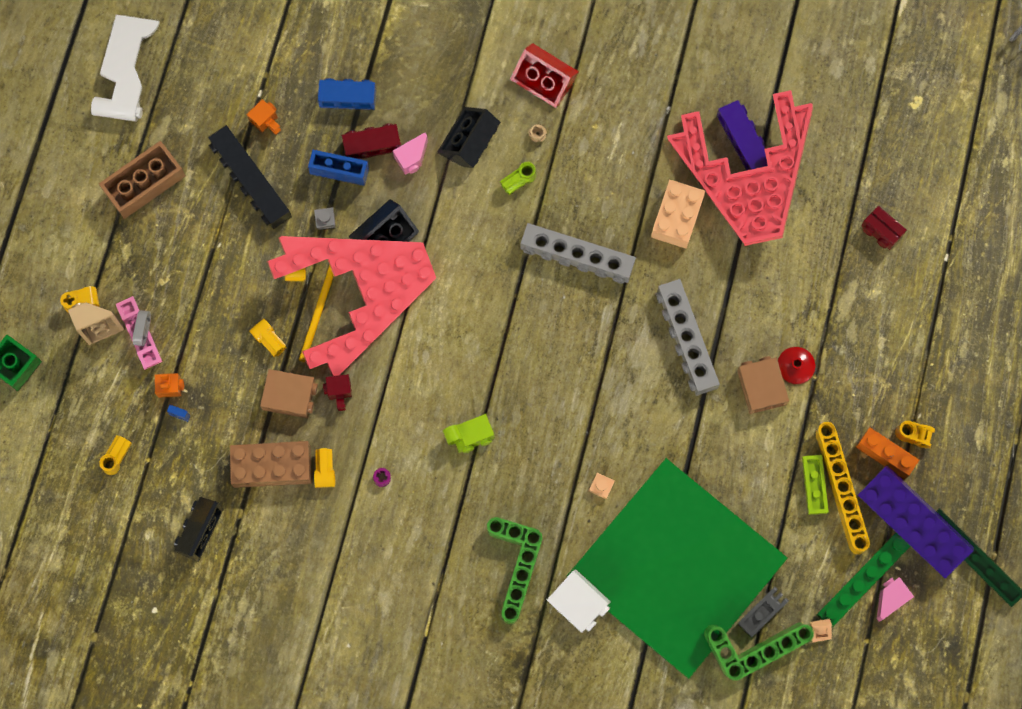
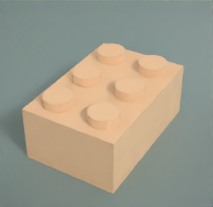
[651,179,705,249]

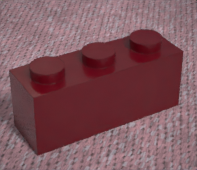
[342,123,401,159]

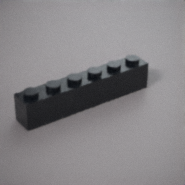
[208,125,292,230]

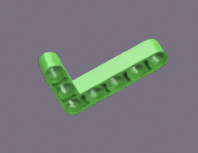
[487,517,542,624]
[704,623,814,681]

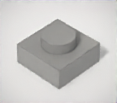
[314,208,336,230]

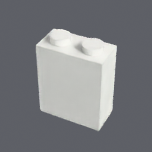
[547,570,610,633]

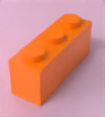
[856,427,919,480]

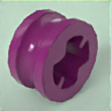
[373,468,391,487]

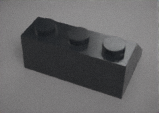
[437,107,501,168]
[348,199,419,242]
[174,497,224,562]

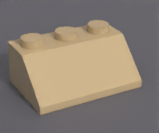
[68,302,124,345]

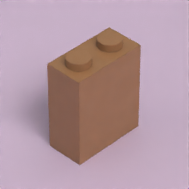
[737,356,789,414]
[260,369,318,419]

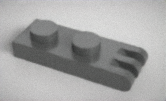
[737,587,789,638]

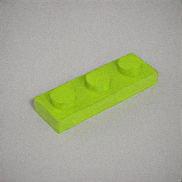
[802,455,829,515]

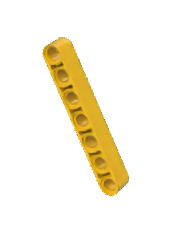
[816,422,870,554]

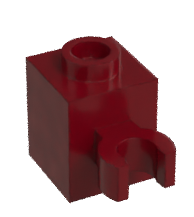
[323,374,352,411]

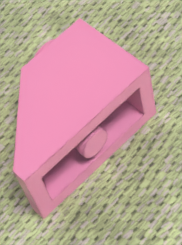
[393,133,428,175]
[877,577,914,622]

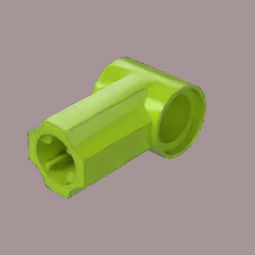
[500,162,536,195]

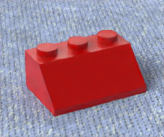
[510,43,579,108]

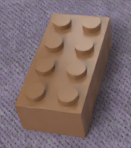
[99,141,186,219]
[230,441,312,488]

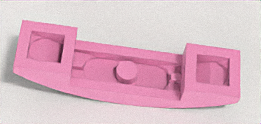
[115,296,162,370]

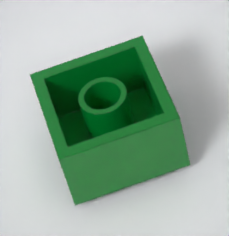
[0,334,42,391]

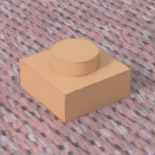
[589,473,615,499]
[810,619,832,642]

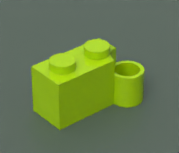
[443,414,495,453]

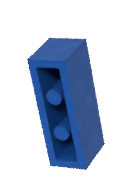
[318,78,376,110]
[308,150,369,186]

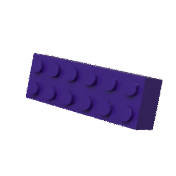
[858,466,974,579]

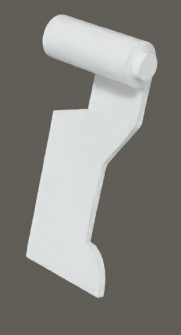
[91,15,159,122]

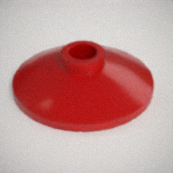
[778,347,816,384]

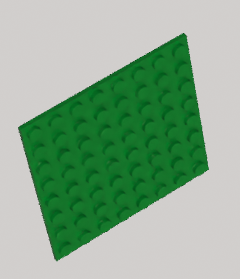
[566,458,788,679]

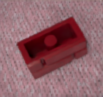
[861,205,907,250]

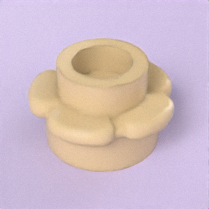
[528,124,547,142]

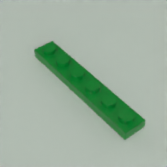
[816,532,911,627]

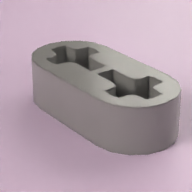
[133,310,151,346]

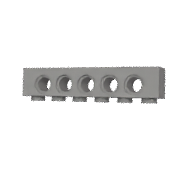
[520,223,636,284]
[656,279,720,396]

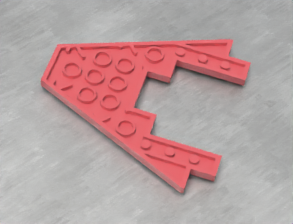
[667,90,813,246]
[267,236,436,376]

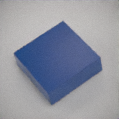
[167,405,190,422]

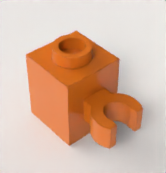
[247,99,281,135]
[155,373,184,398]

